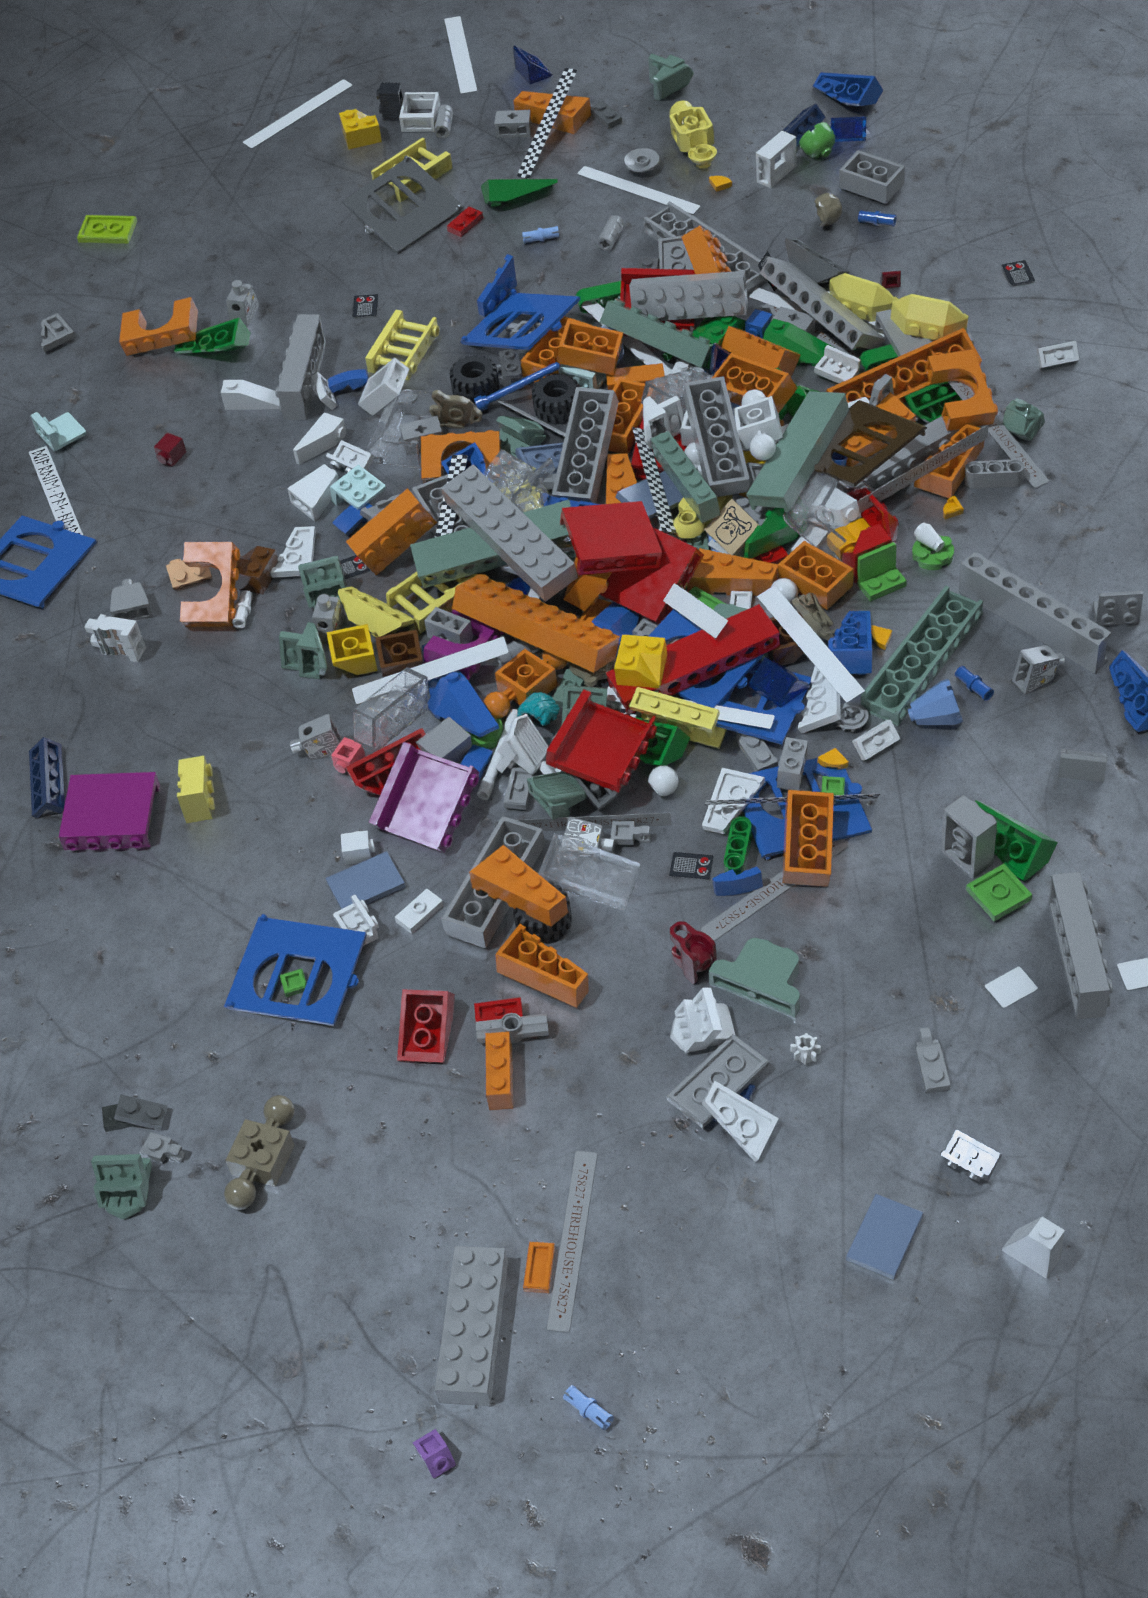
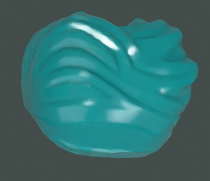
[517,692,560,726]

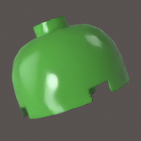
[799,122,835,158]

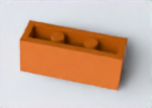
[606,363,666,394]
[485,1032,513,1110]

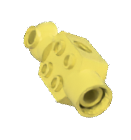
[669,100,717,169]
[673,494,733,539]

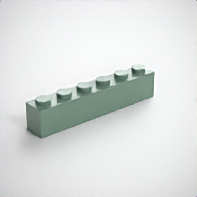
[599,299,715,368]
[650,431,720,523]

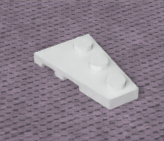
[270,526,316,578]
[702,768,765,834]
[702,1081,779,1162]

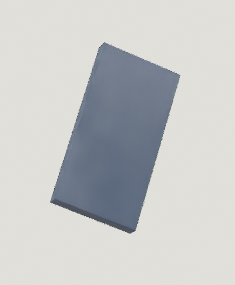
[615,471,683,520]

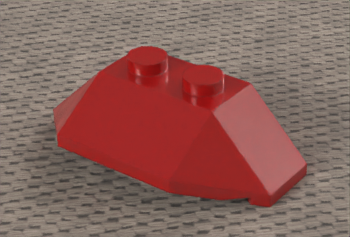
[846,487,899,543]
[345,728,426,796]

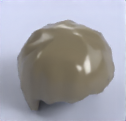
[814,193,842,227]

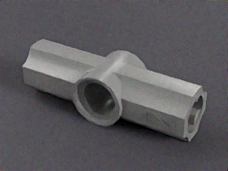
[476,1013,549,1044]

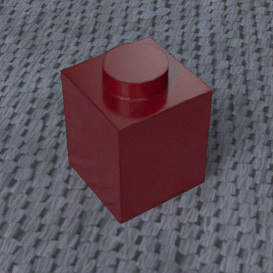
[154,432,187,467]

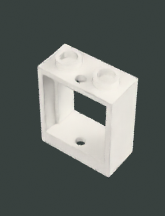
[399,92,441,132]
[756,131,797,188]
[358,357,409,416]

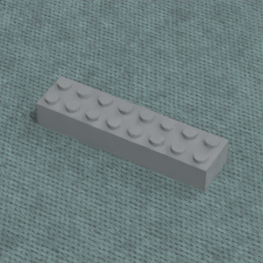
[441,465,578,602]

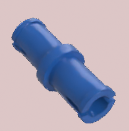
[858,210,897,227]
[955,666,994,701]

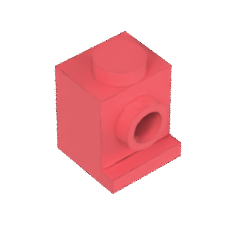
[331,737,366,773]

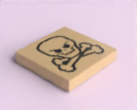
[704,499,759,556]

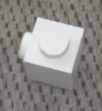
[341,831,375,865]

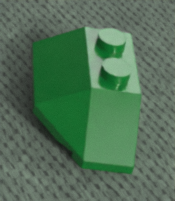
[692,316,747,369]
[905,382,962,423]

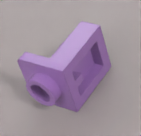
[413,1429,456,1478]

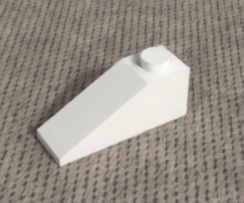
[221,380,279,410]
[293,413,347,465]

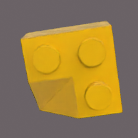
[339,109,382,150]
[327,624,378,675]
[614,635,667,688]

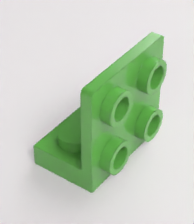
[858,542,907,602]

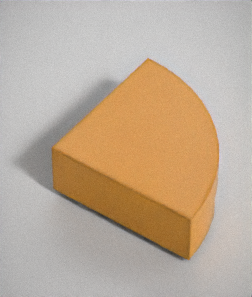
[709,176,732,192]
[943,495,964,520]
[871,625,892,650]
[817,748,849,769]

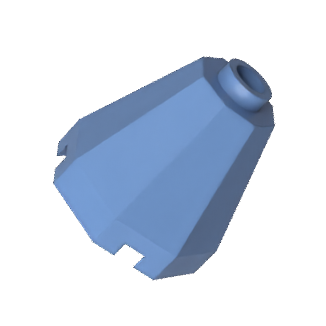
[907,679,963,725]

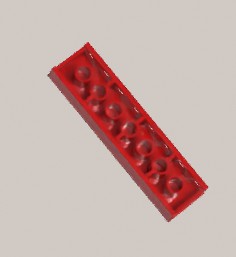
[606,604,780,715]

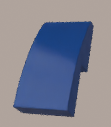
[328,369,369,393]
[332,503,373,536]
[461,745,493,780]
[712,866,763,896]

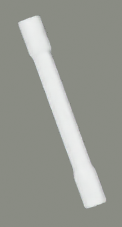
[477,709,517,800]

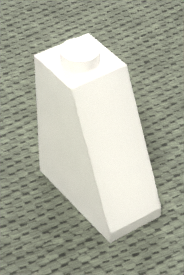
[287,464,339,522]
[801,484,861,526]
[1002,1217,1065,1278]

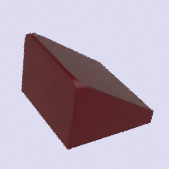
[880,270,901,289]

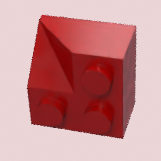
[842,524,892,583]

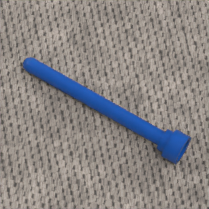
[474,362,560,412]

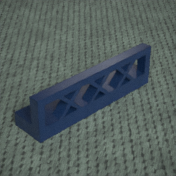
[782,103,826,147]
[29,737,65,819]

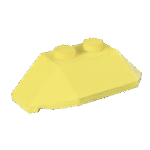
[830,273,898,322]
[891,294,969,340]
[338,586,414,637]

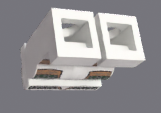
[85,614,146,663]

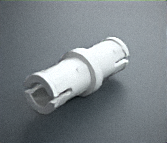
[232,591,253,628]

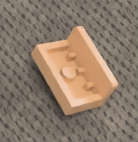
[166,559,212,590]

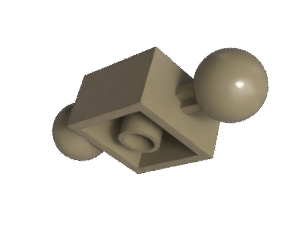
[224,1095,295,1210]

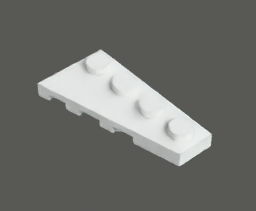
[798,666,841,734]

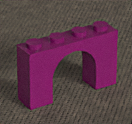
[423,610,505,680]

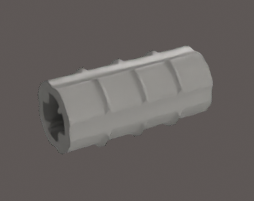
[434,105,453,138]
[597,215,624,251]
[496,639,540,667]

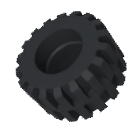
[449,355,499,403]
[532,374,580,424]
[512,881,572,943]

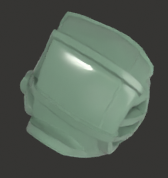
[1002,398,1045,440]

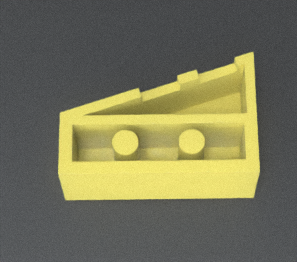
[177,756,215,823]

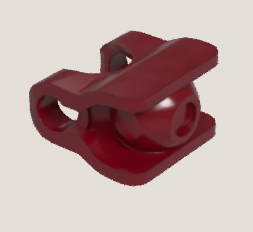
[670,921,717,984]

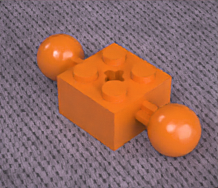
[483,649,568,719]

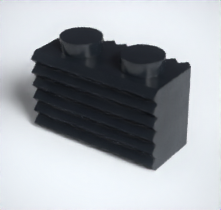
[376,82,403,120]

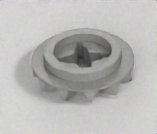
[835,702,869,732]

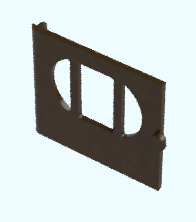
[814,400,927,487]

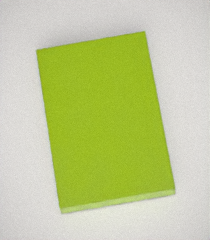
[77,215,137,244]

